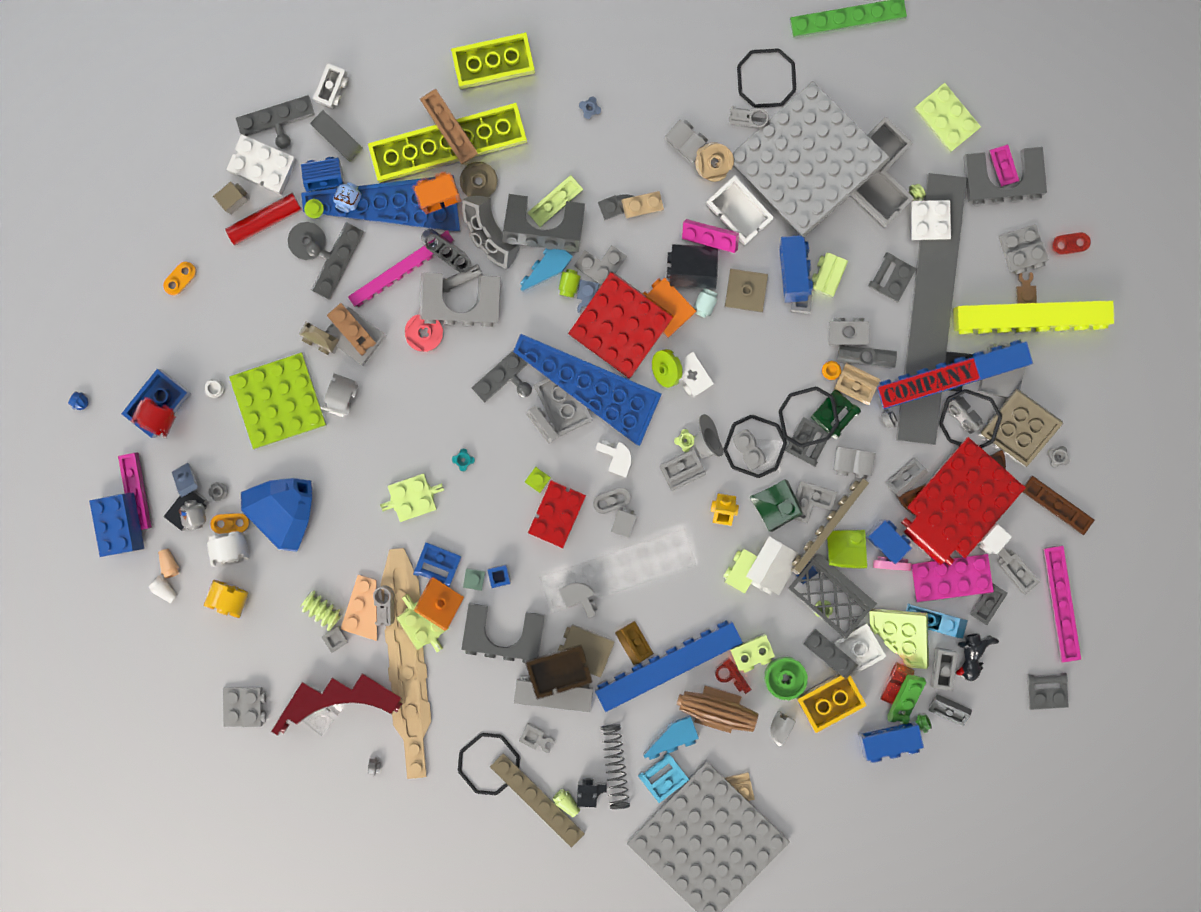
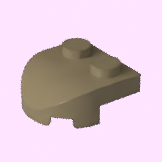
[298,321,339,355]

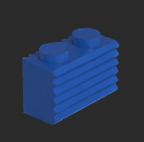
[301,157,344,192]

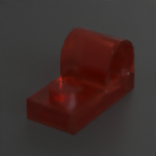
[715,657,752,694]
[880,662,914,704]

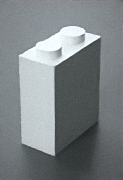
[746,537,802,595]

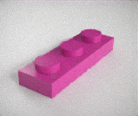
[682,219,739,253]

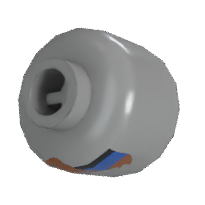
[179,500,206,530]

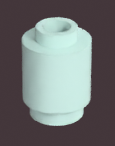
[693,288,718,318]

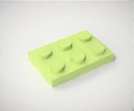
[915,83,981,152]

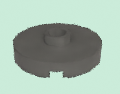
[287,222,326,260]

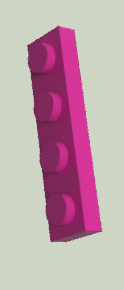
[118,452,152,530]

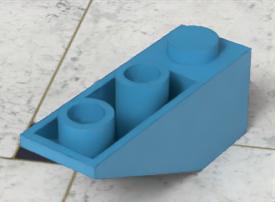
[520,248,573,292]
[906,604,968,639]
[643,715,699,760]

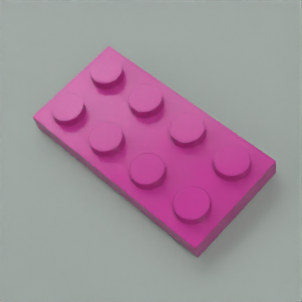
[912,554,994,603]

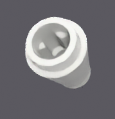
[149,575,178,603]

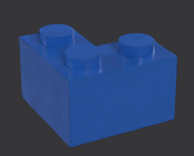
[866,520,912,565]

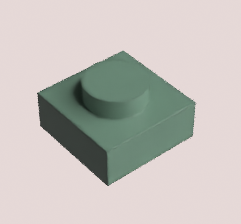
[463,568,485,591]

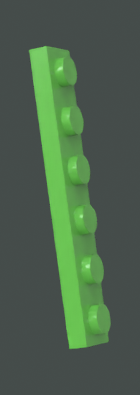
[790,0,907,37]

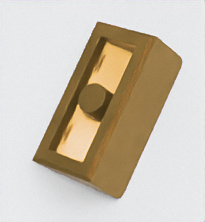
[615,621,654,665]

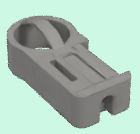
[729,106,769,129]
[373,585,394,626]

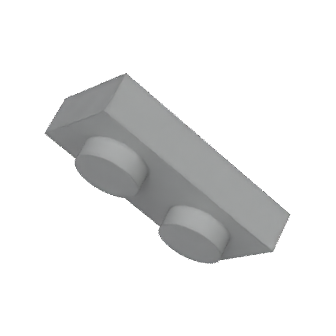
[886,458,928,497]

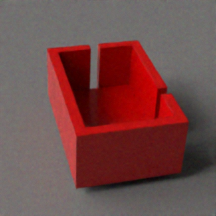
[528,480,586,548]

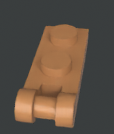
[327,303,377,356]

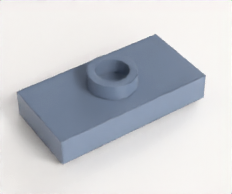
[172,463,198,497]

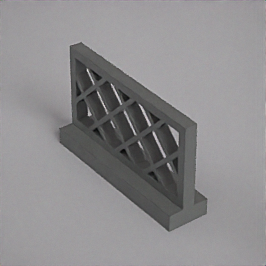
[788,553,877,639]

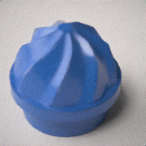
[68,391,88,410]

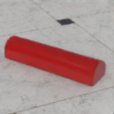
[225,193,302,246]

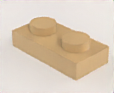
[622,191,664,219]

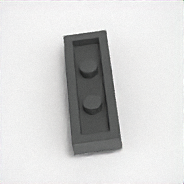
[804,629,858,679]

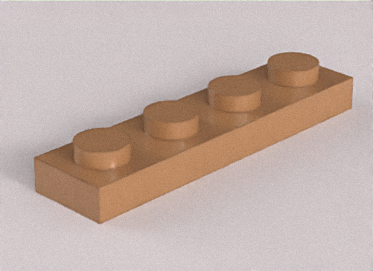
[420,89,478,165]

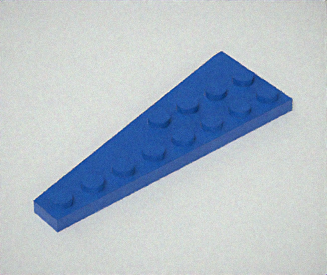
[301,175,461,232]
[513,334,662,446]

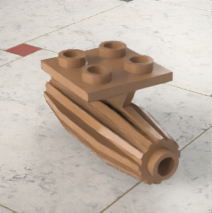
[676,685,759,733]

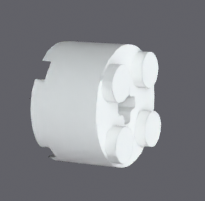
[207,531,249,566]

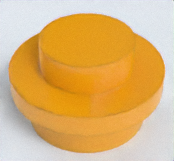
[822,361,841,380]

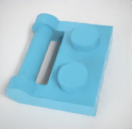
[638,753,689,803]

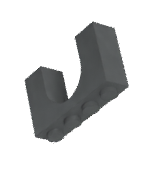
[963,147,1047,205]
[502,194,585,252]
[461,603,545,663]

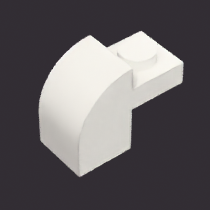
[596,440,631,477]

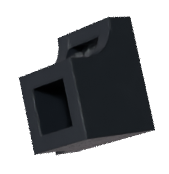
[577,778,607,807]

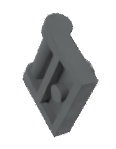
[868,252,917,303]
[785,417,832,467]
[1027,673,1069,710]

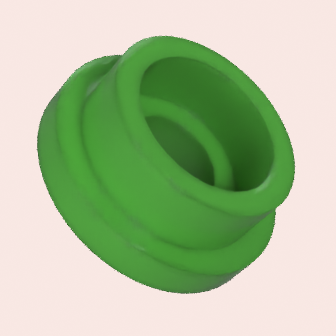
[916,714,932,733]

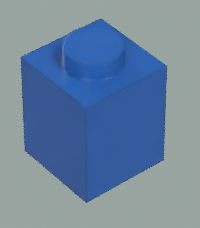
[487,564,511,588]

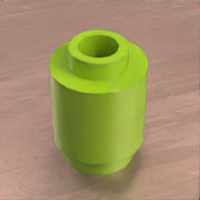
[558,269,581,298]

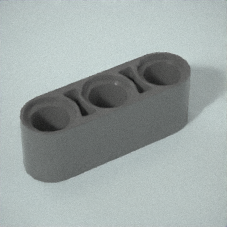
[310,110,363,162]
[421,229,471,273]

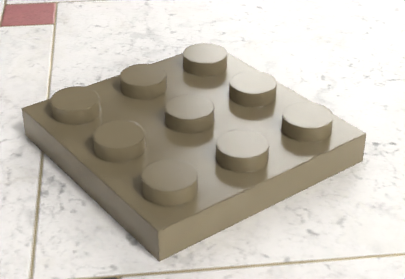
[981,388,1063,467]

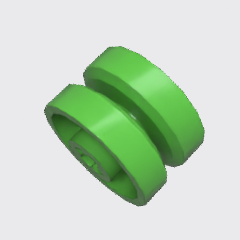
[764,656,808,700]

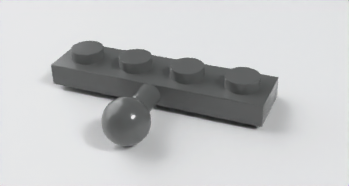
[236,95,315,149]
[306,222,364,299]
[472,351,532,403]

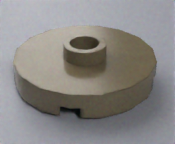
[460,162,498,198]

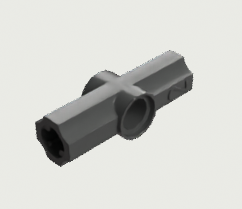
[837,345,897,368]

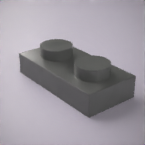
[970,583,1008,625]
[928,694,972,726]

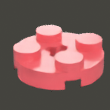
[405,314,443,352]

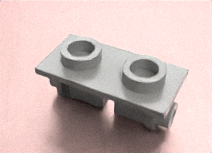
[948,396,983,434]

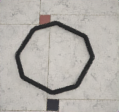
[737,48,796,108]
[778,387,839,448]
[939,389,1002,448]
[723,415,787,478]
[458,733,520,795]

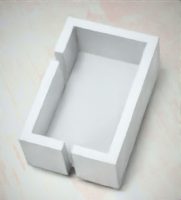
[226,134,297,195]
[706,176,774,246]

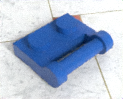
[413,542,461,587]

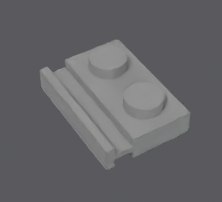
[526,406,558,443]
[660,449,706,491]

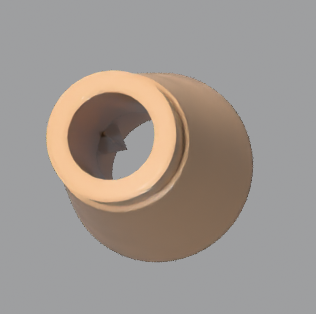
[158,549,180,579]

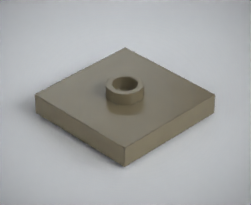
[725,269,768,312]

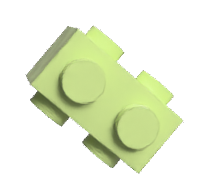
[730,634,775,673]

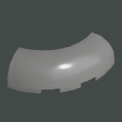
[462,196,520,269]

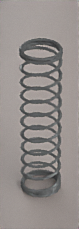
[601,724,630,810]

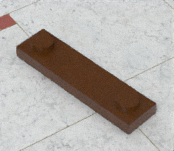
[1022,475,1095,535]

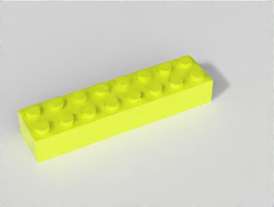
[368,103,527,183]
[953,301,1114,335]

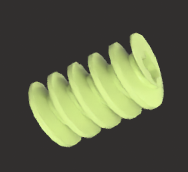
[300,590,342,631]

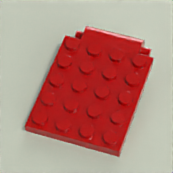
[900,437,1026,566]

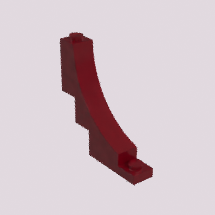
[271,674,403,736]

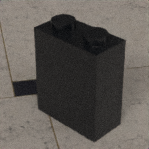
[666,244,718,289]

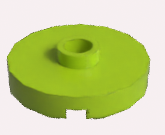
[652,349,683,388]

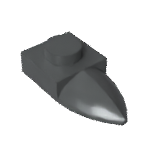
[598,194,635,220]

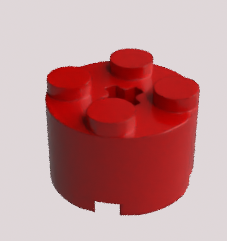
[131,398,176,438]

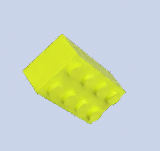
[451,32,535,90]

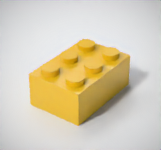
[796,674,867,733]

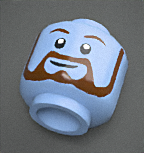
[333,182,361,213]

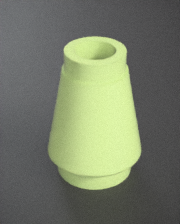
[553,789,580,817]

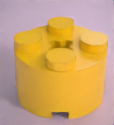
[203,580,248,618]

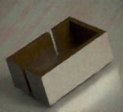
[525,644,593,700]

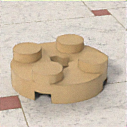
[695,142,734,182]

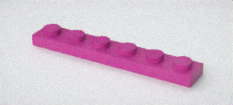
[1043,546,1081,663]

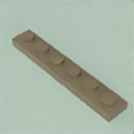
[791,478,869,575]
[490,753,585,848]

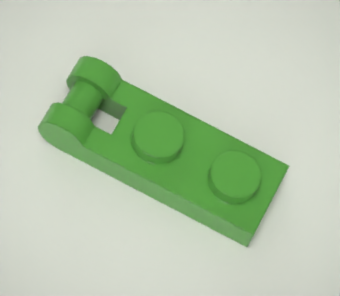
[887,675,927,725]

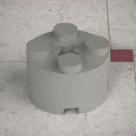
[321,373,358,417]

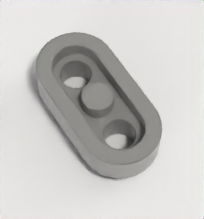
[593,488,631,514]

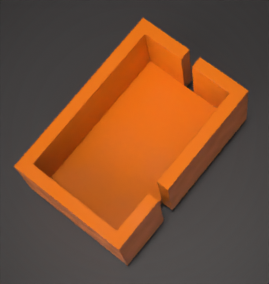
[414,172,462,214]

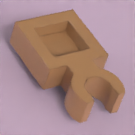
[1016,272,1037,304]

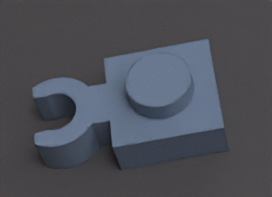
[577,280,599,313]

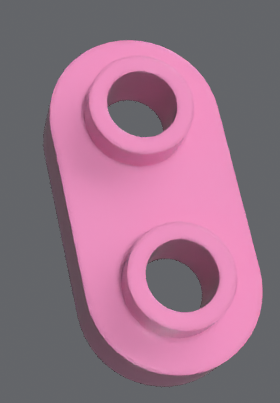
[873,556,912,571]

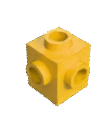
[710,493,739,526]

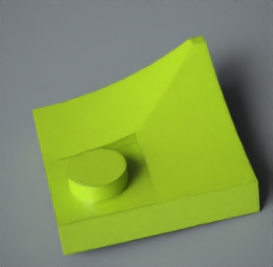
[827,530,867,568]

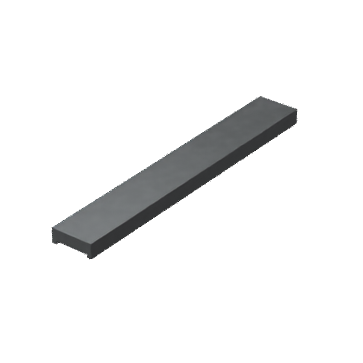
[896,173,967,445]

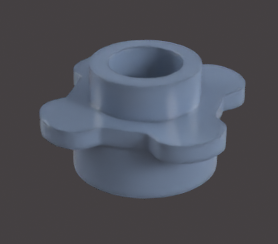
[579,97,601,119]

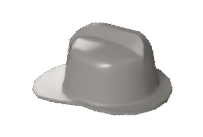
[694,414,723,458]

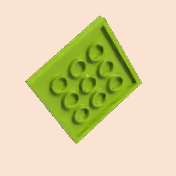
[229,352,326,449]

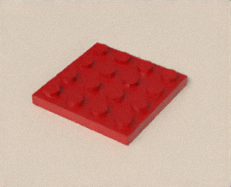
[568,271,674,379]

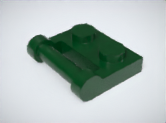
[811,390,861,439]

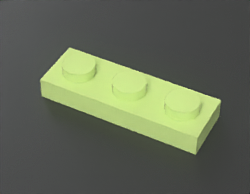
[527,175,583,227]

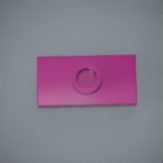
[989,144,1019,187]

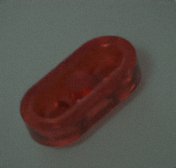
[1051,232,1091,255]

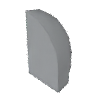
[770,711,796,747]

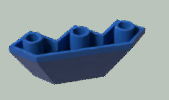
[240,478,312,552]

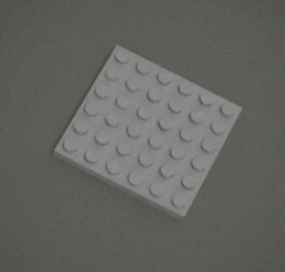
[732,81,890,237]
[627,762,790,912]

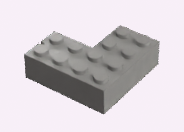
[851,117,914,228]

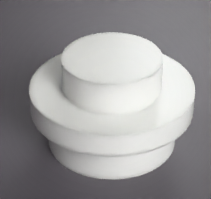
[204,379,224,398]

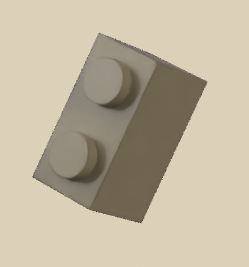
[213,181,248,215]

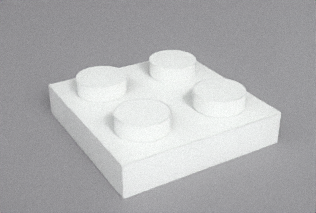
[911,200,951,240]
[833,623,886,676]

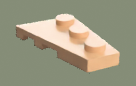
[341,574,378,641]

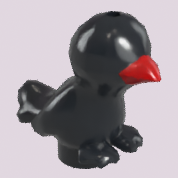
[955,633,999,681]

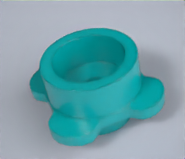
[452,449,475,471]

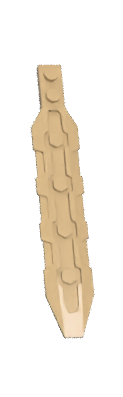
[381,548,431,779]

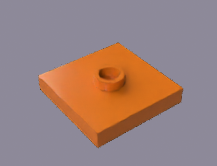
[413,577,464,631]

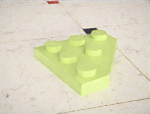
[869,608,929,669]

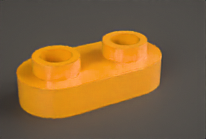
[163,262,196,295]
[210,513,250,534]

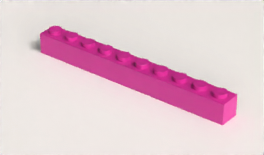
[348,230,454,308]

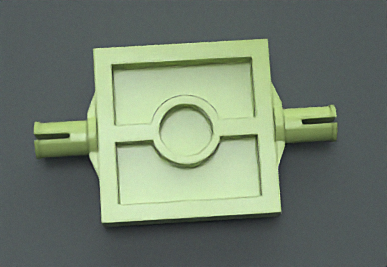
[380,473,444,522]
[396,594,449,652]

